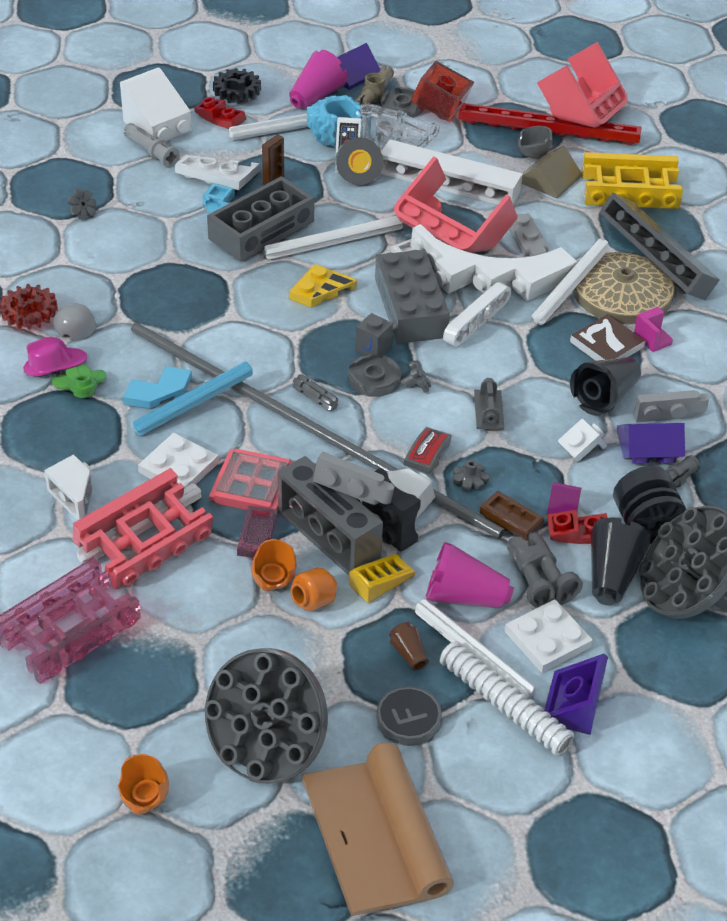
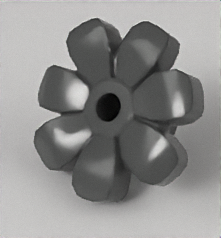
[67,188,97,220]
[403,360,431,393]
[453,460,489,492]

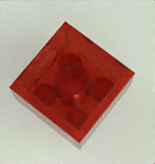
[411,61,474,122]

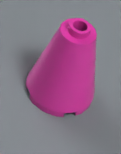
[289,50,348,109]
[426,542,514,608]

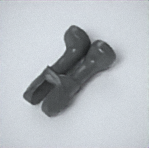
[507,532,583,608]

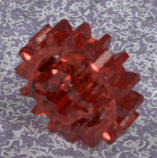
[0,284,58,330]

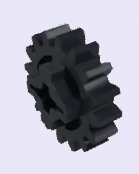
[213,68,261,104]

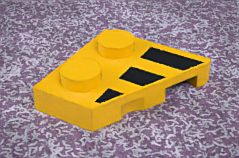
[289,264,357,307]

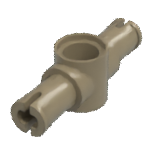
[355,65,394,110]

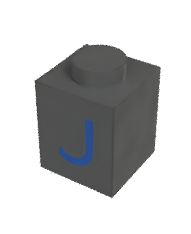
[355,313,393,358]

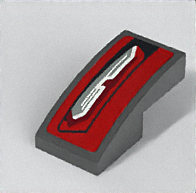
[403,427,452,474]

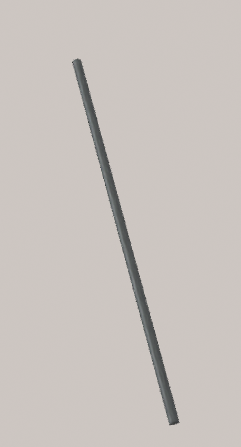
[131,322,505,539]

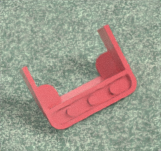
[537,42,628,128]
[394,156,518,253]

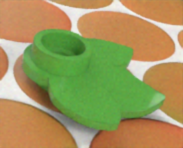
[51,364,106,398]

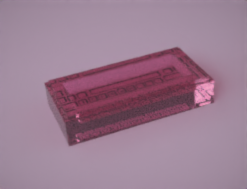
[237,506,277,558]

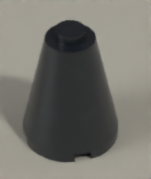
[570,357,641,415]
[590,517,650,606]

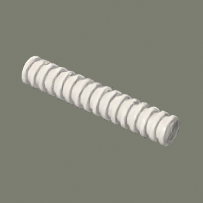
[440,641,574,756]

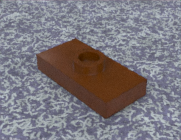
[262,134,284,185]
[479,490,545,541]

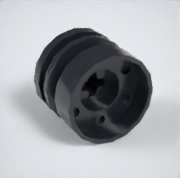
[613,466,686,544]

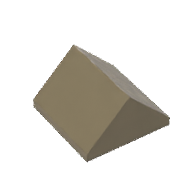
[521,145,582,199]

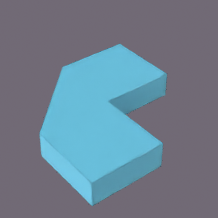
[202,183,235,214]
[123,366,192,409]

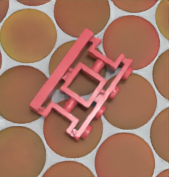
[72,468,214,589]

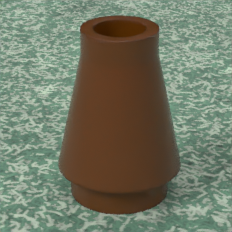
[389,622,429,671]

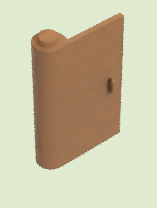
[302,742,454,916]

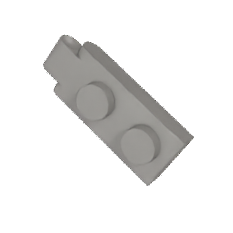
[509,213,548,257]
[633,390,710,423]
[313,452,394,504]

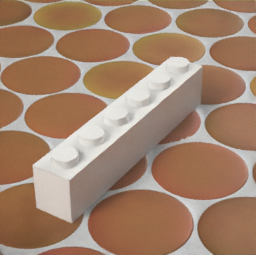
[379,139,523,205]

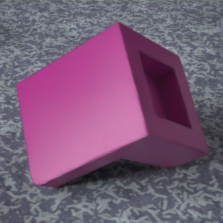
[634,307,673,352]

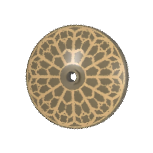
[573,252,675,324]

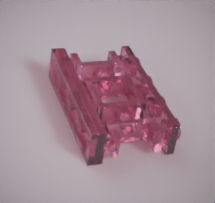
[0,557,141,684]

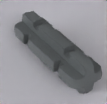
[293,374,339,411]

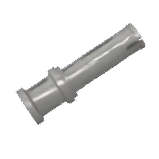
[123,123,180,168]

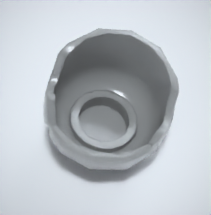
[53,303,97,341]

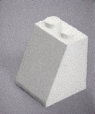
[120,67,192,141]

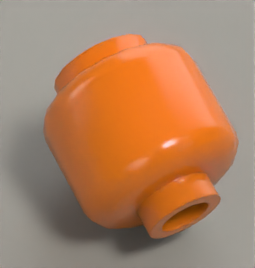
[290,567,337,611]

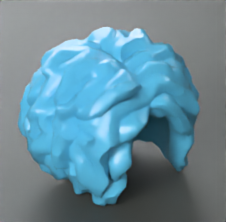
[307,95,365,147]

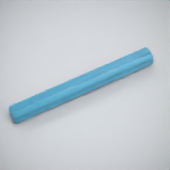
[132,362,253,436]

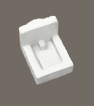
[558,419,607,462]

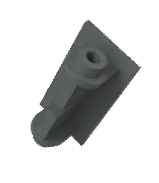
[474,378,504,430]

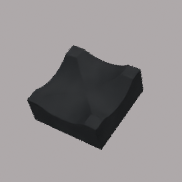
[362,468,421,552]

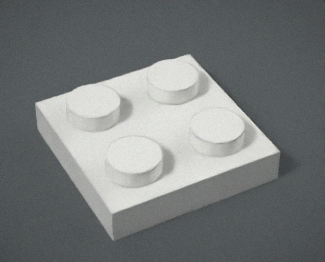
[138,432,219,488]
[505,599,593,673]

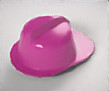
[23,337,87,376]

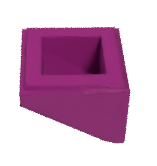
[547,482,582,514]

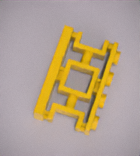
[581,152,683,209]

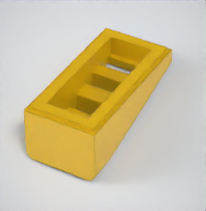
[349,554,415,603]

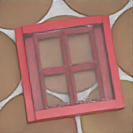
[209,448,293,515]

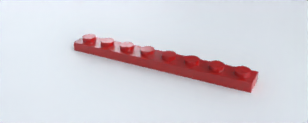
[458,103,642,145]

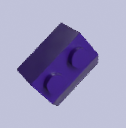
[617,423,685,464]

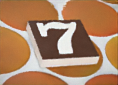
[570,314,645,361]

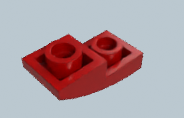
[194,97,246,129]
[547,510,608,544]

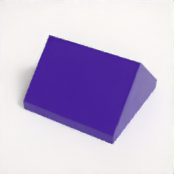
[337,43,380,90]
[544,653,608,735]

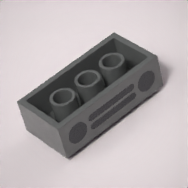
[207,176,315,262]
[375,249,450,344]
[278,456,383,576]

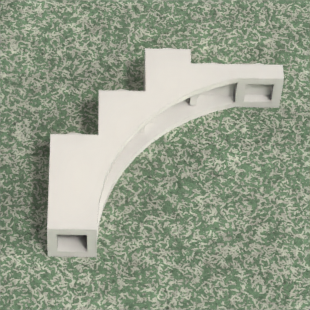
[410,224,577,302]

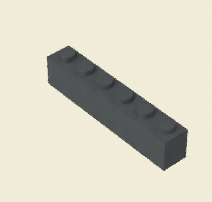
[599,193,720,300]

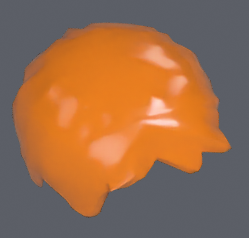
[251,539,297,591]
[118,754,169,815]

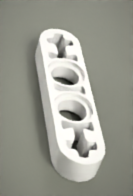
[443,282,511,347]

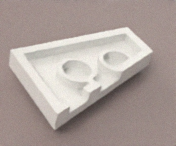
[175,155,260,190]

